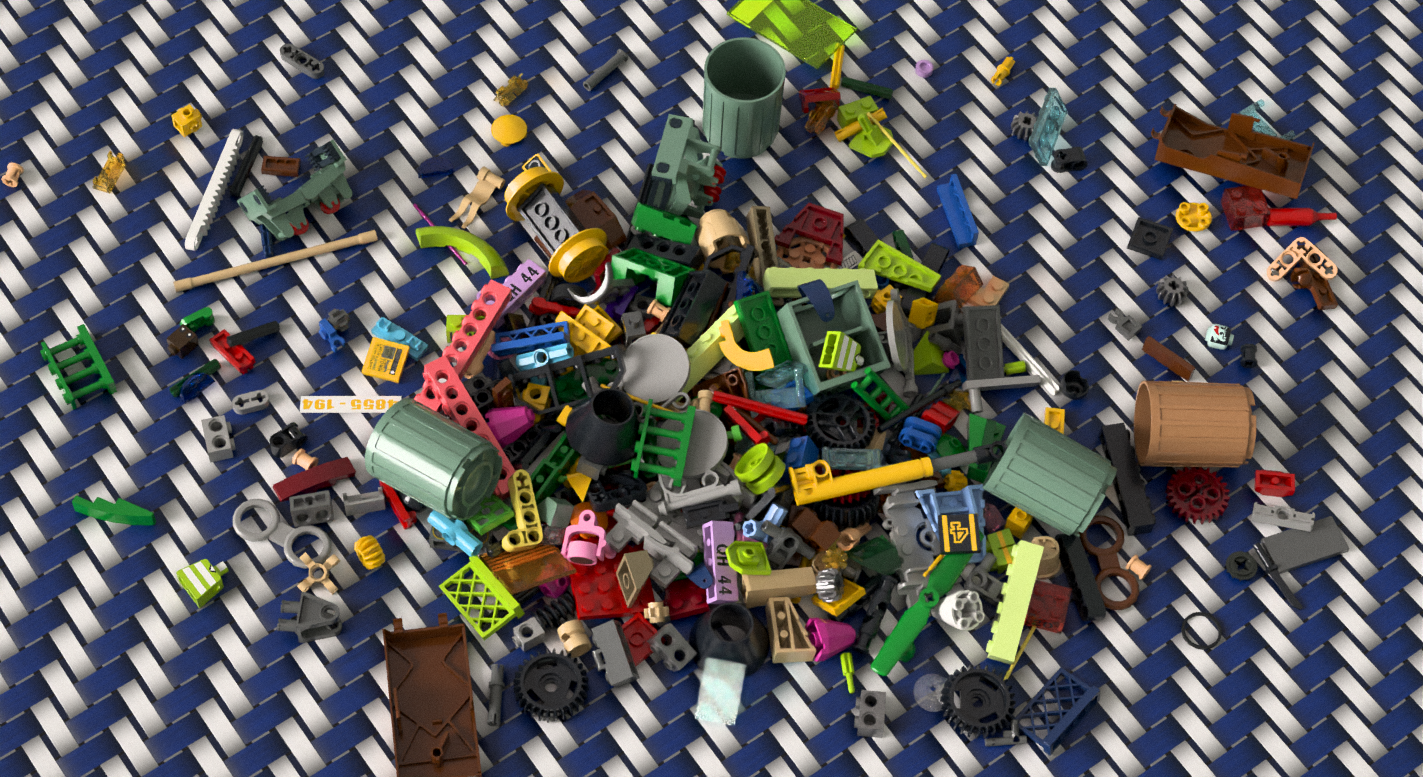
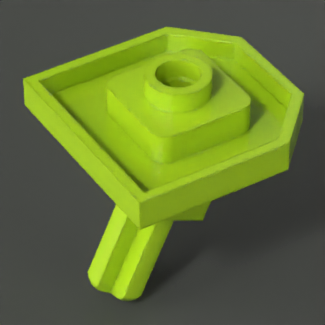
[849,113,893,158]
[725,541,771,575]

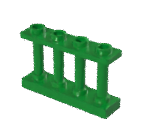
[40,324,117,410]
[631,399,696,487]

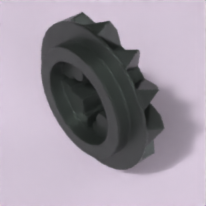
[1225,551,1258,581]

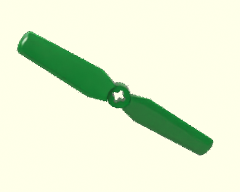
[870,530,984,676]

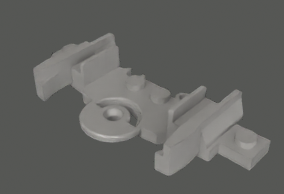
[873,464,962,617]

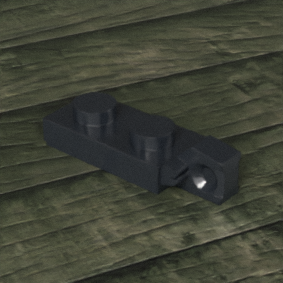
[682,499,739,529]

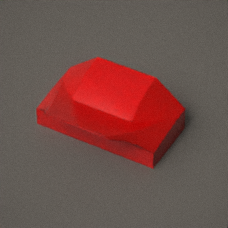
[1255,470,1295,497]

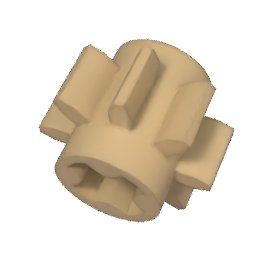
[644,602,669,623]

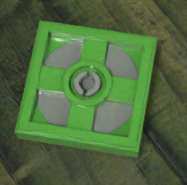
[465,494,514,535]

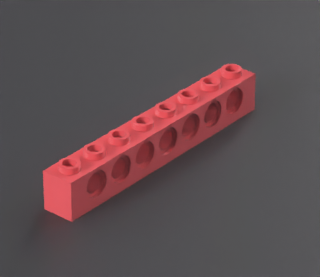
[414,279,512,412]
[423,355,522,501]

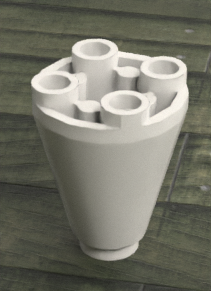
[931,590,985,631]

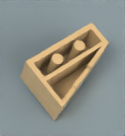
[765,597,817,663]

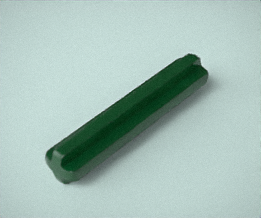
[841,77,893,99]
[169,359,221,397]

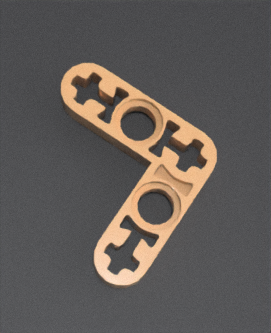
[1267,237,1338,282]

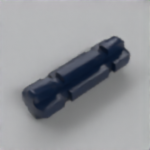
[260,224,274,258]

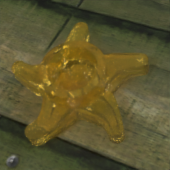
[942,390,971,412]

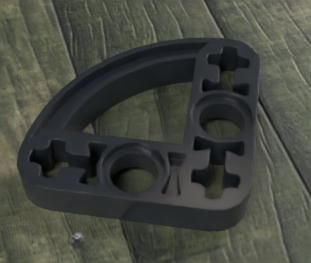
[586,470,648,512]

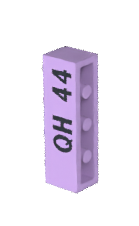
[486,259,546,329]
[702,521,739,605]

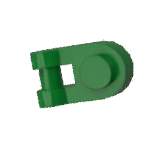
[180,307,215,332]

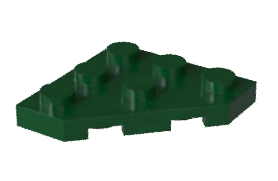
[548,358,619,403]

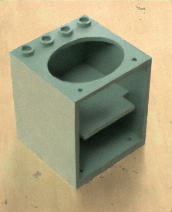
[776,280,891,399]

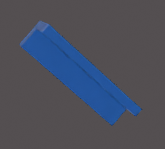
[937,174,979,248]
[491,321,570,357]

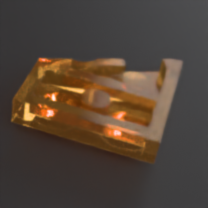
[805,100,839,135]

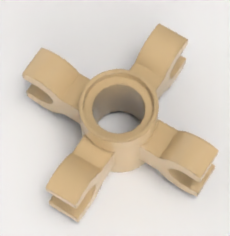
[298,552,340,595]

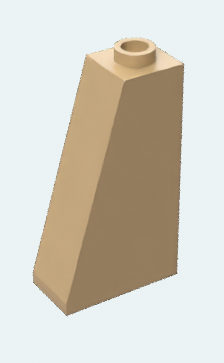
[741,567,818,609]

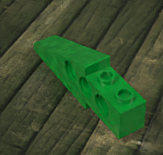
[500,432,581,531]

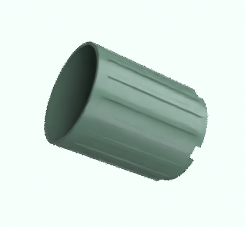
[702,37,786,159]
[365,398,502,521]
[982,412,1117,537]

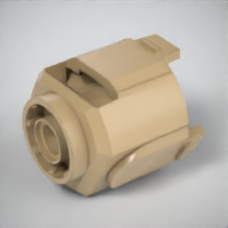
[694,209,750,274]

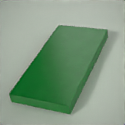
[734,290,793,375]

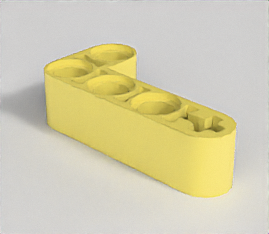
[502,469,543,552]

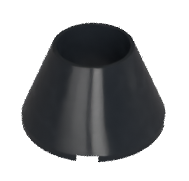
[565,388,642,466]
[689,602,769,681]

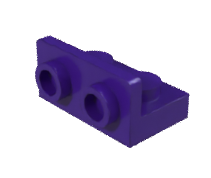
[604,286,638,325]

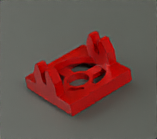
[799,87,841,113]

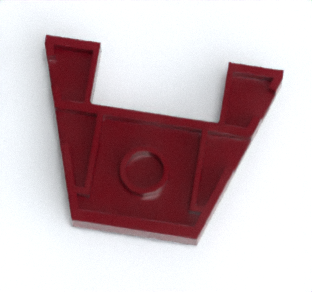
[774,203,844,266]

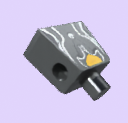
[619,311,646,349]

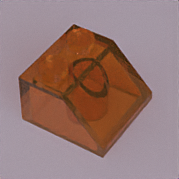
[933,265,983,308]

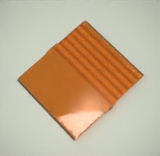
[479,535,577,595]

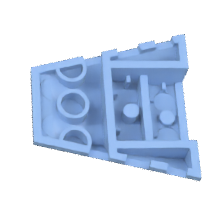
[915,484,986,564]

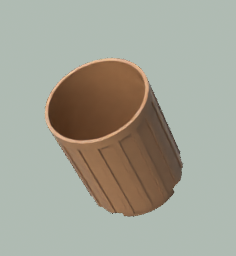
[1134,381,1256,467]

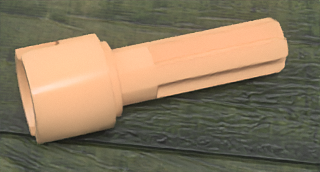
[464,330,496,379]
[836,522,872,551]

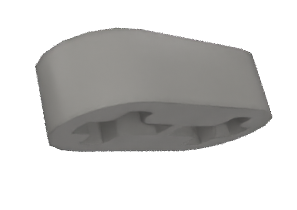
[232,390,269,415]

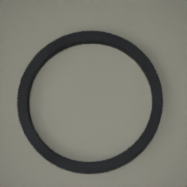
[1181,612,1222,650]

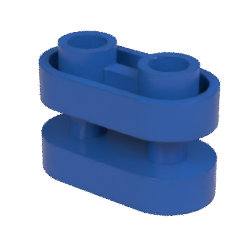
[899,416,942,454]

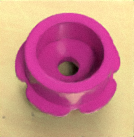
[942,351,960,369]

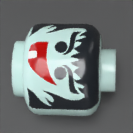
[1205,324,1234,350]

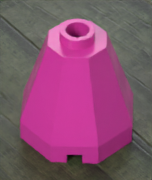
[485,406,535,448]
[805,617,856,662]

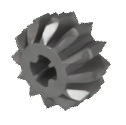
[1011,110,1042,141]
[1156,274,1189,307]
[815,568,845,603]

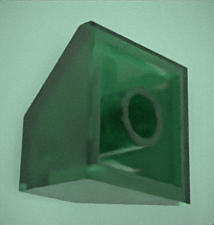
[844,536,902,575]

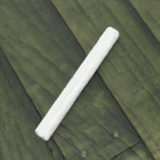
[1001,324,1060,395]

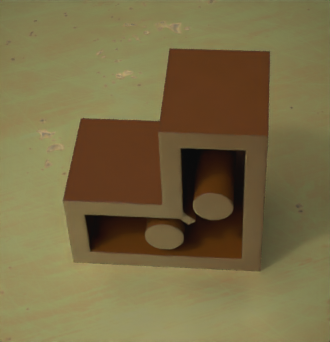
[785,508,841,554]

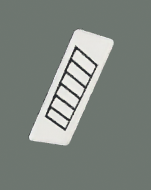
[837,251,863,269]

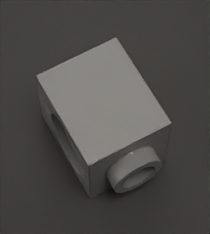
[512,617,545,652]

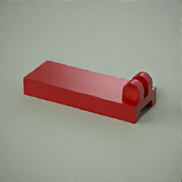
[209,329,256,374]
[724,404,771,445]
[379,480,417,530]

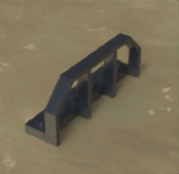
[703,244,758,321]
[508,344,627,415]

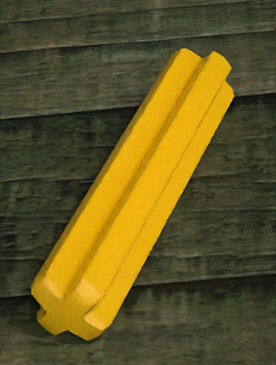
[830,44,845,90]

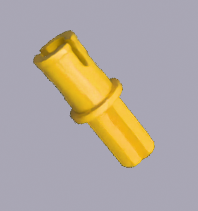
[991,57,1015,86]

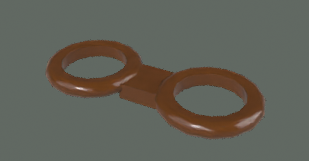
[1079,515,1139,610]

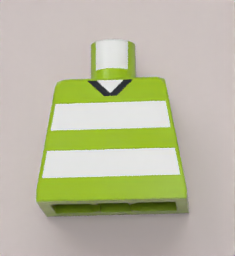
[819,331,864,372]
[176,559,229,608]

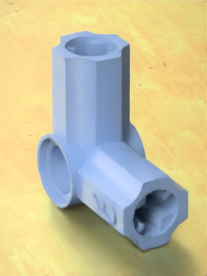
[742,502,788,545]

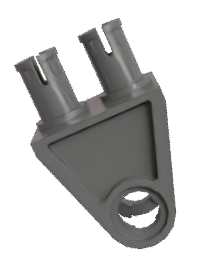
[920,300,964,347]
[277,592,342,643]

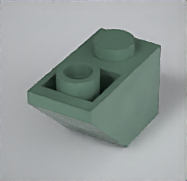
[537,497,574,530]

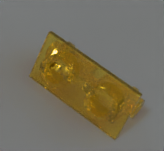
[493,73,528,107]

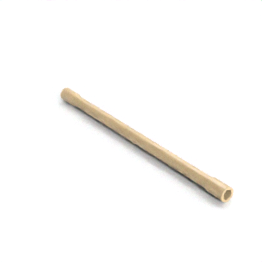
[173,230,378,293]

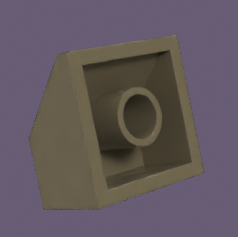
[616,550,654,608]

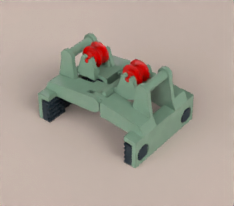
[237,139,352,241]

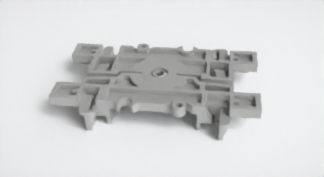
[606,461,756,589]

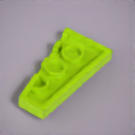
[858,239,941,292]

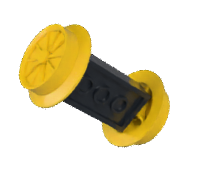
[504,167,609,283]

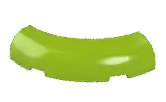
[416,226,509,279]

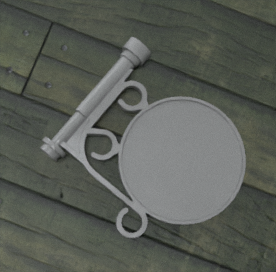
[886,288,918,398]
[582,334,691,424]
[641,409,742,517]

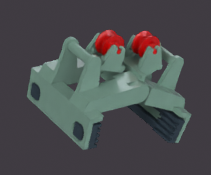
[646,114,726,219]

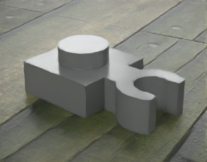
[1108,308,1143,341]

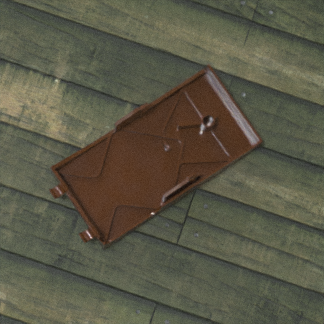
[1151,104,1315,199]
[382,613,482,777]

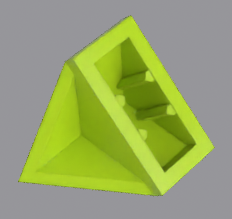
[914,330,949,375]

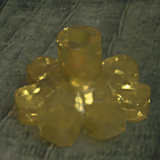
[822,548,848,571]

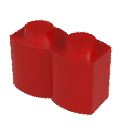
[921,400,960,436]

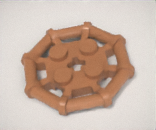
[776,235,838,269]

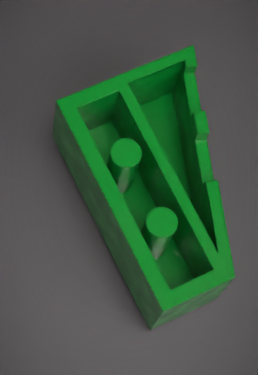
[631,202,697,245]
[967,413,1006,483]

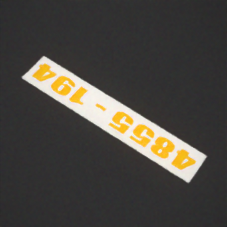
[300,396,401,413]

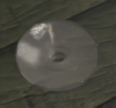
[913,674,948,712]

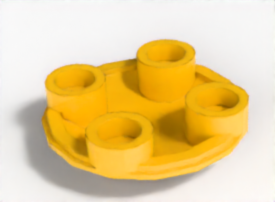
[491,115,527,147]
[1175,202,1212,232]

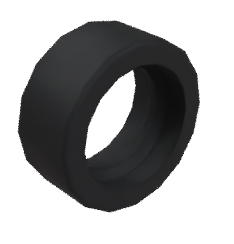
[551,283,588,309]

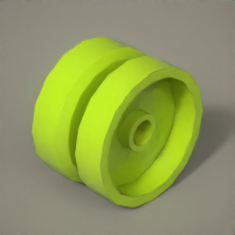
[734,443,786,494]

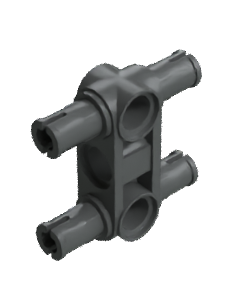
[761,520,816,570]
[964,553,1004,626]

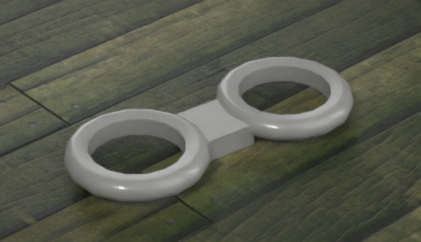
[232,499,331,569]

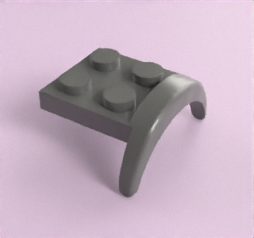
[567,262,635,305]

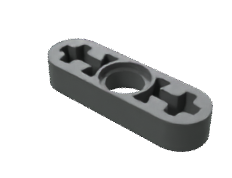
[280,44,325,79]

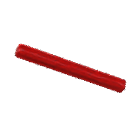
[713,391,808,425]

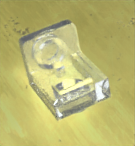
[541,524,565,545]

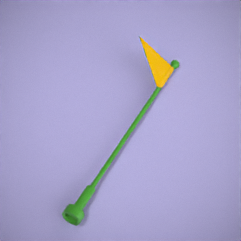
[558,425,743,502]

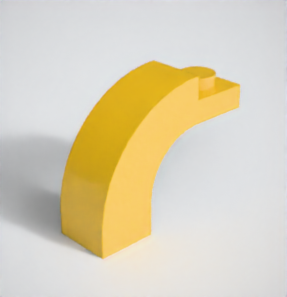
[719,320,776,372]

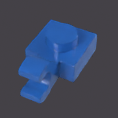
[319,318,345,353]

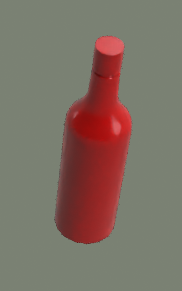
[1266,208,1337,227]

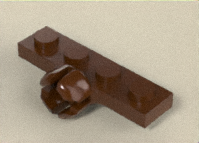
[1290,245,1338,310]

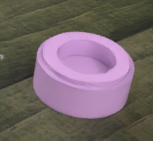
[915,60,934,78]

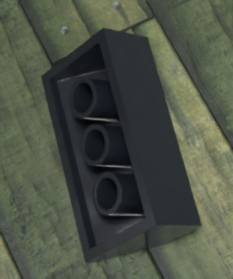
[659,270,727,348]

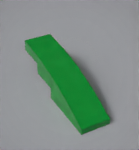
[72,496,156,525]

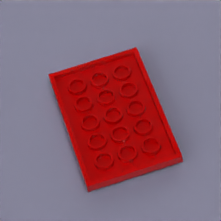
[559,508,655,620]

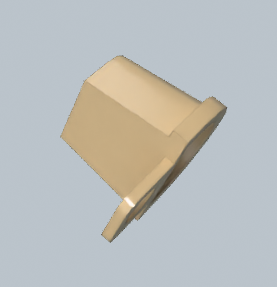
[1031,536,1062,581]

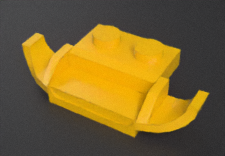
[555,304,617,360]

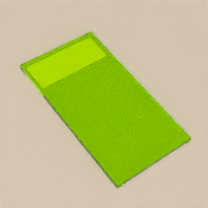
[727,0,857,69]

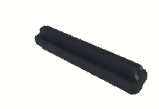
[226,321,280,347]

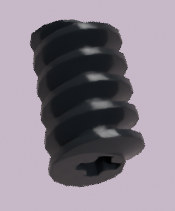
[531,593,576,633]

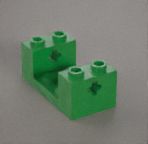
[611,247,696,307]

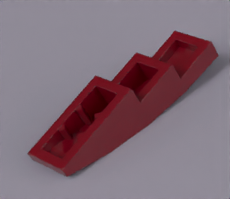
[273,457,356,502]

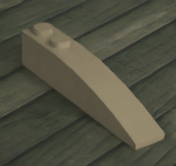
[746,206,784,306]

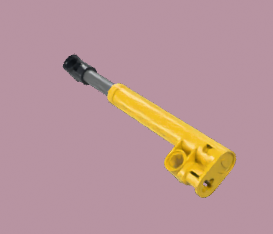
[788,441,1007,506]

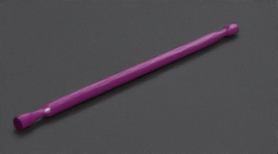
[413,203,468,265]

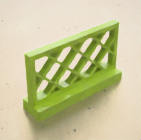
[439,555,525,641]

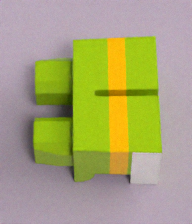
[986,528,1015,574]

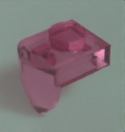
[983,503,1006,533]

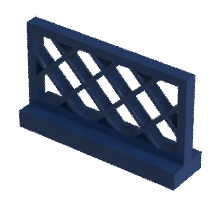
[1014,667,1100,756]

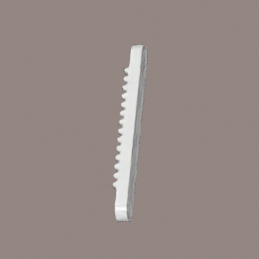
[185,129,244,251]

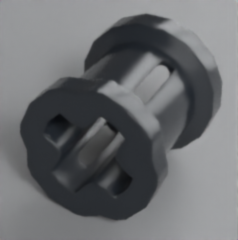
[1240,344,1258,368]

